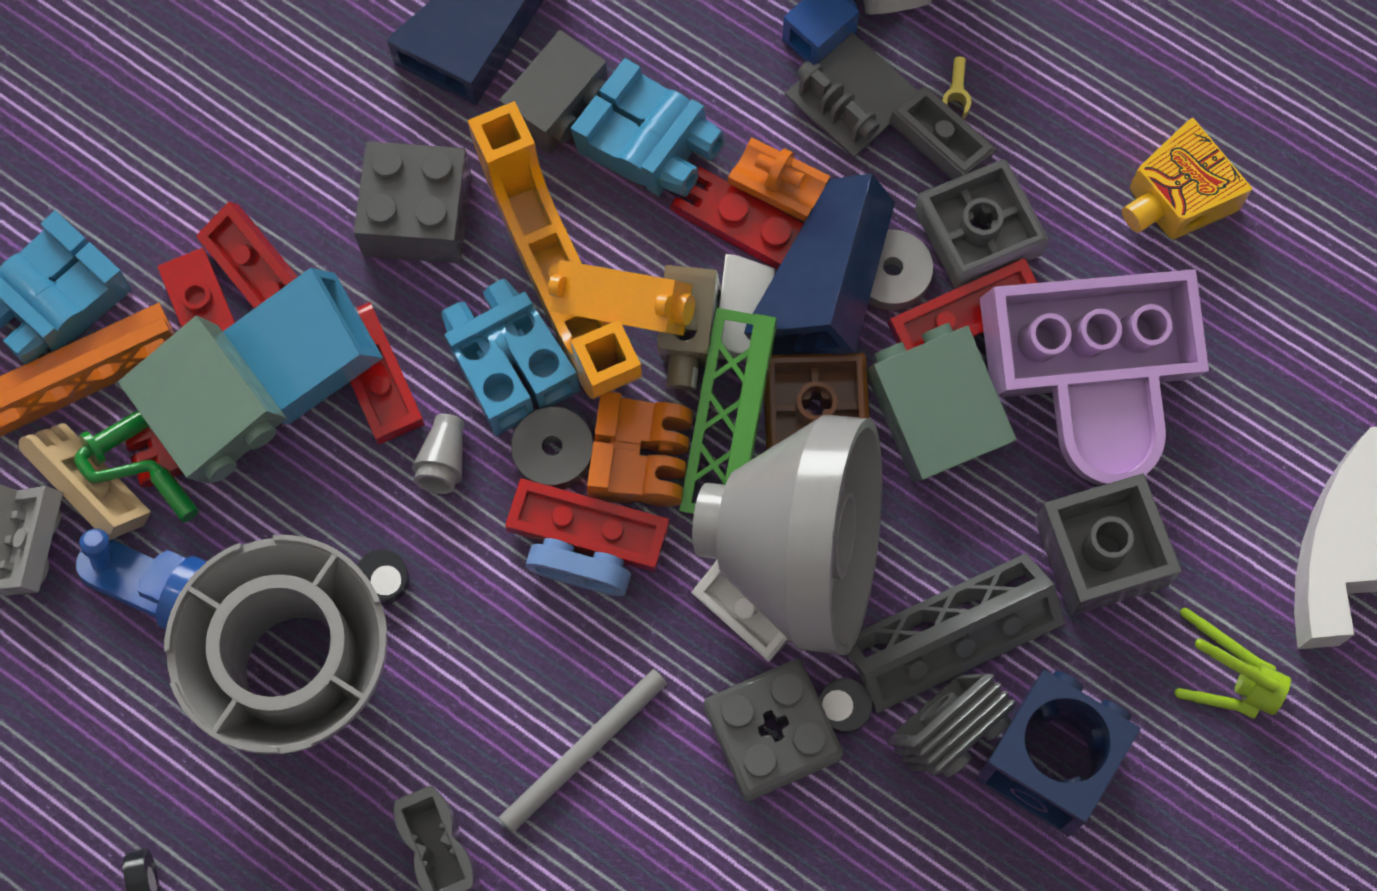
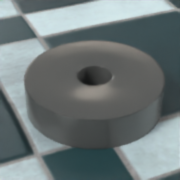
[511,407,593,490]

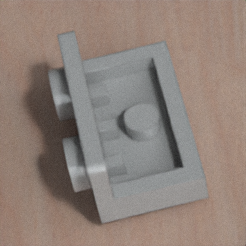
[0,484,63,596]

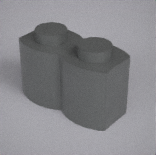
[394,785,480,891]

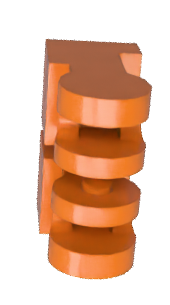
[587,392,694,507]

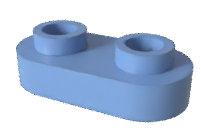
[525,538,631,596]

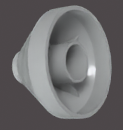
[692,415,882,655]

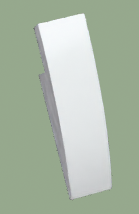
[1294,427,1377,649]

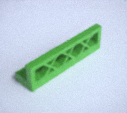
[679,308,778,514]

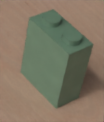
[118,315,287,484]
[867,323,1017,483]

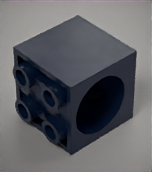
[975,669,1141,837]

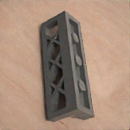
[846,553,1065,713]

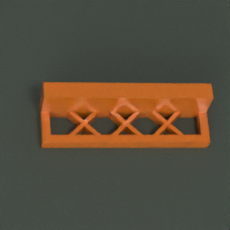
[0,303,175,437]

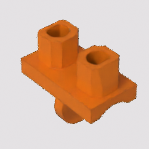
[728,137,831,221]

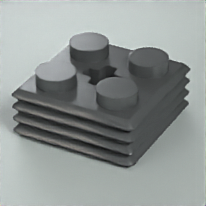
[915,159,1049,289]
[704,659,843,801]
[887,674,1015,778]

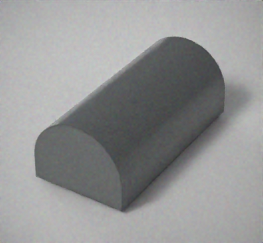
[889,86,996,180]

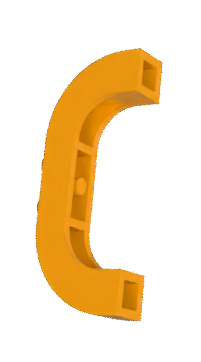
[467,101,642,399]

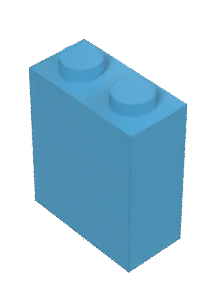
[223,268,383,424]

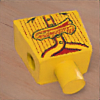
[1122,118,1253,239]

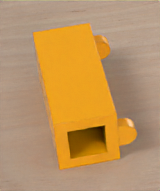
[548,260,695,336]

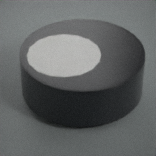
[357,550,409,605]
[819,678,872,734]
[123,848,160,891]

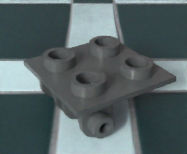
[785,32,918,158]

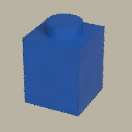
[782,0,859,65]

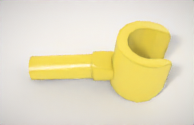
[942,57,971,119]

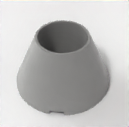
[164,535,388,754]

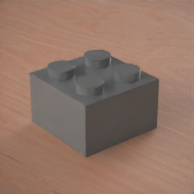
[354,141,472,264]
[1035,473,1181,617]

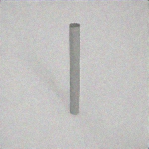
[498,669,667,833]

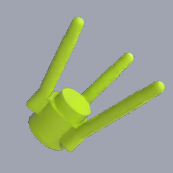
[1174,608,1291,719]

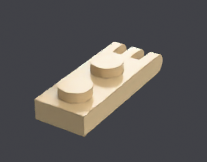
[19,423,151,540]

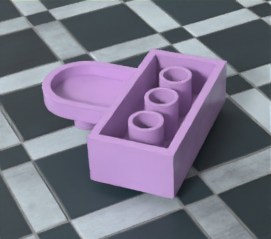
[980,269,1209,486]

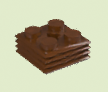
[764,353,869,450]

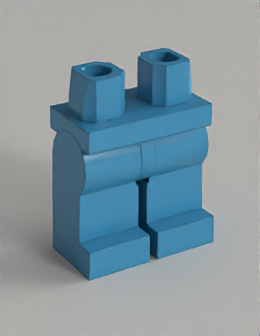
[570,58,725,197]
[0,210,132,364]
[441,279,581,437]

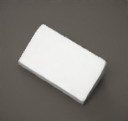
[718,254,775,362]
[691,559,789,662]

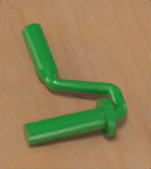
[74,410,199,523]

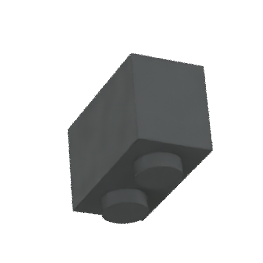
[499,30,608,154]

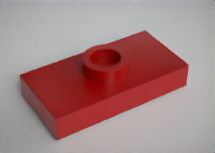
[157,247,235,331]

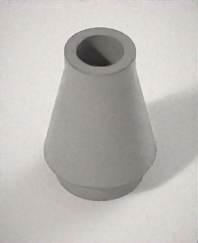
[412,414,465,494]

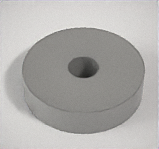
[869,230,933,311]

